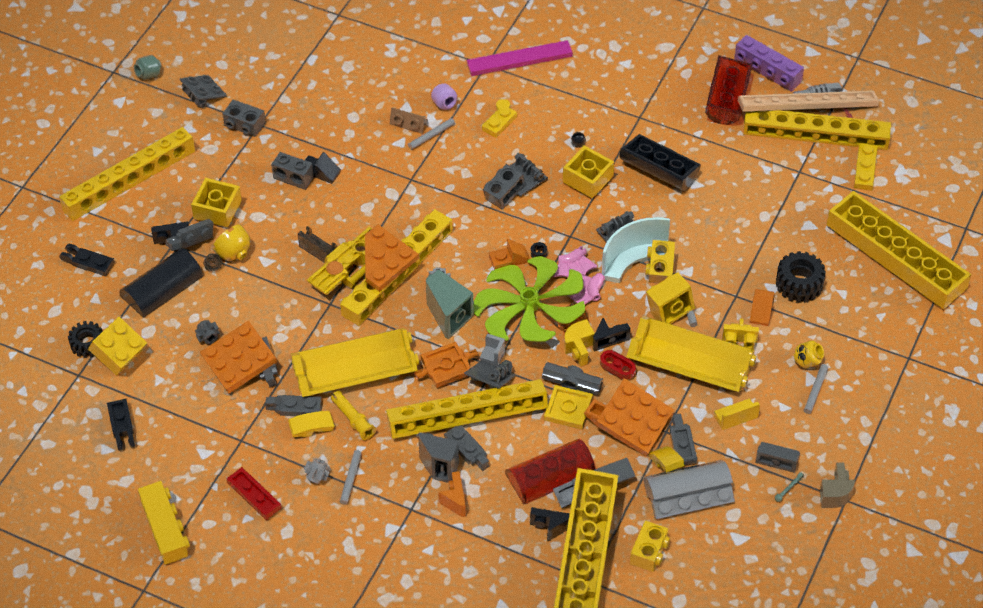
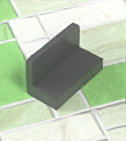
[755,442,800,473]

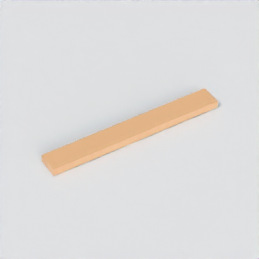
[738,91,879,111]

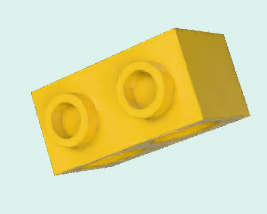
[645,240,675,283]
[630,520,670,572]

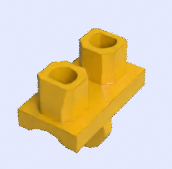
[722,318,759,349]

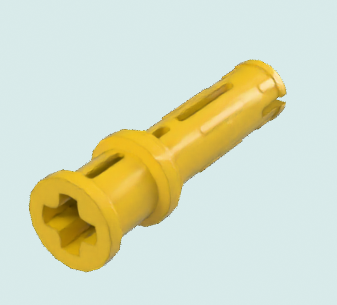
[331,391,376,440]

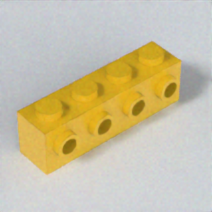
[138,481,190,565]

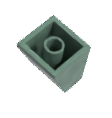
[426,269,474,339]

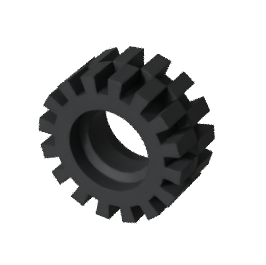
[68,321,103,358]

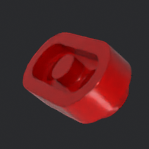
[600,350,636,380]

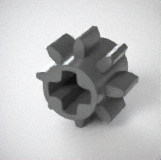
[195,320,220,344]

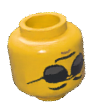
[794,341,824,368]

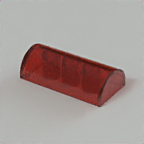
[705,55,753,125]
[505,438,595,505]

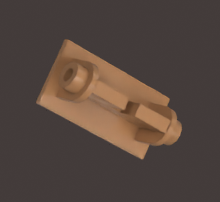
[389,107,428,133]

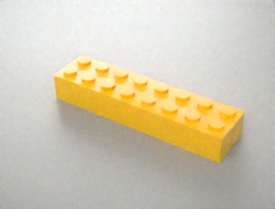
[827,191,971,309]
[554,468,619,608]

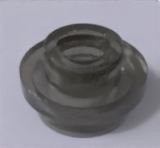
[203,253,223,271]

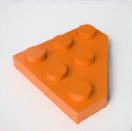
[365,224,419,292]

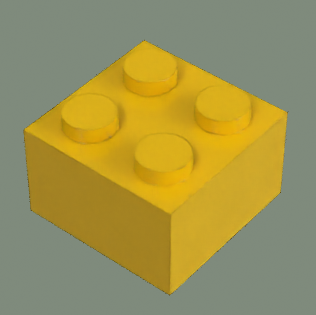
[563,145,614,199]
[191,178,242,227]
[646,272,695,324]
[88,317,147,376]

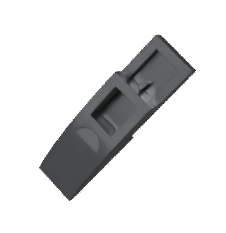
[553,458,635,509]

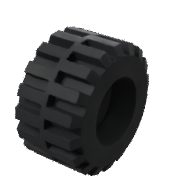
[776,251,826,303]

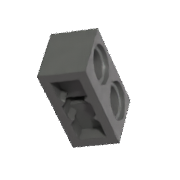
[222,100,266,137]
[271,152,314,190]
[483,164,526,210]

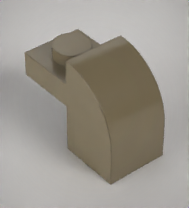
[820,463,855,508]

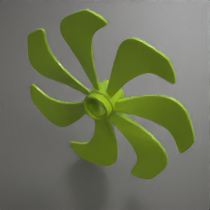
[473,256,585,342]

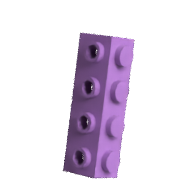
[734,35,804,92]

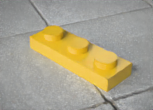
[854,143,878,191]

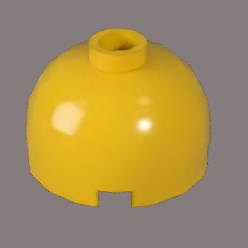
[212,224,250,261]

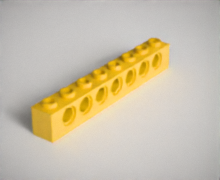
[743,110,891,150]
[59,127,195,222]
[340,209,453,326]
[386,379,548,439]

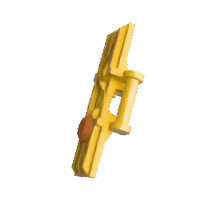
[307,226,372,295]

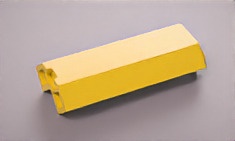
[626,316,757,392]
[290,328,419,397]

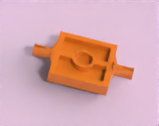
[414,342,478,388]

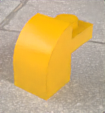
[564,319,595,367]

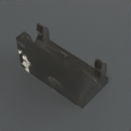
[298,226,338,263]

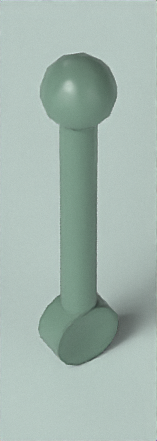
[775,472,804,502]

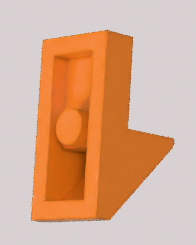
[489,239,530,270]
[749,289,774,326]
[438,471,466,517]

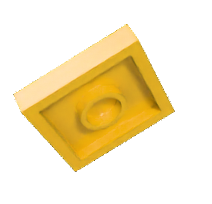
[544,385,593,430]

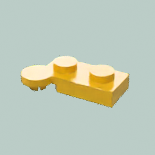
[482,99,517,138]

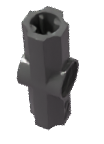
[542,362,603,395]

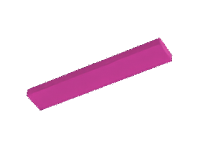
[467,40,573,76]

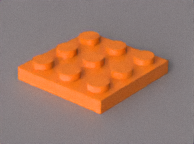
[200,321,278,394]
[595,378,674,456]

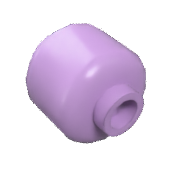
[431,83,457,110]

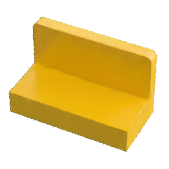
[714,398,760,430]

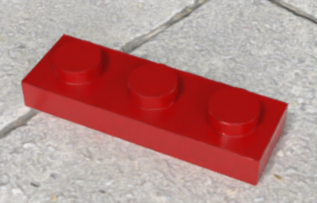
[226,467,282,520]

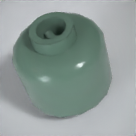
[134,55,161,80]

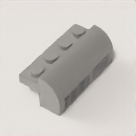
[643,460,735,519]

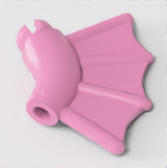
[553,246,597,278]
[570,273,605,304]

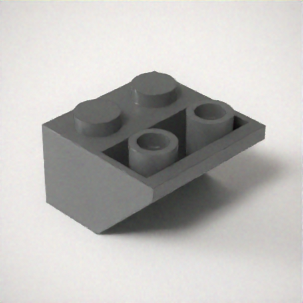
[418,432,459,483]

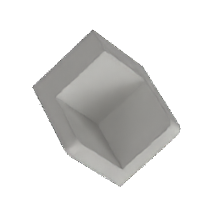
[480,334,505,367]

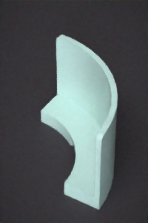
[602,217,670,283]

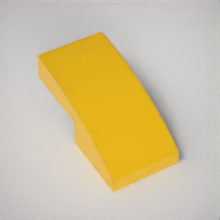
[288,411,334,437]
[649,446,684,473]

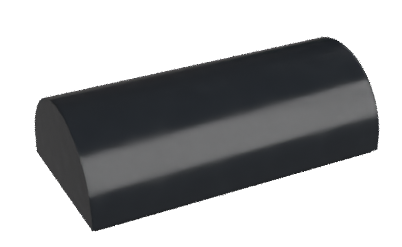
[620,134,701,191]
[119,248,203,318]

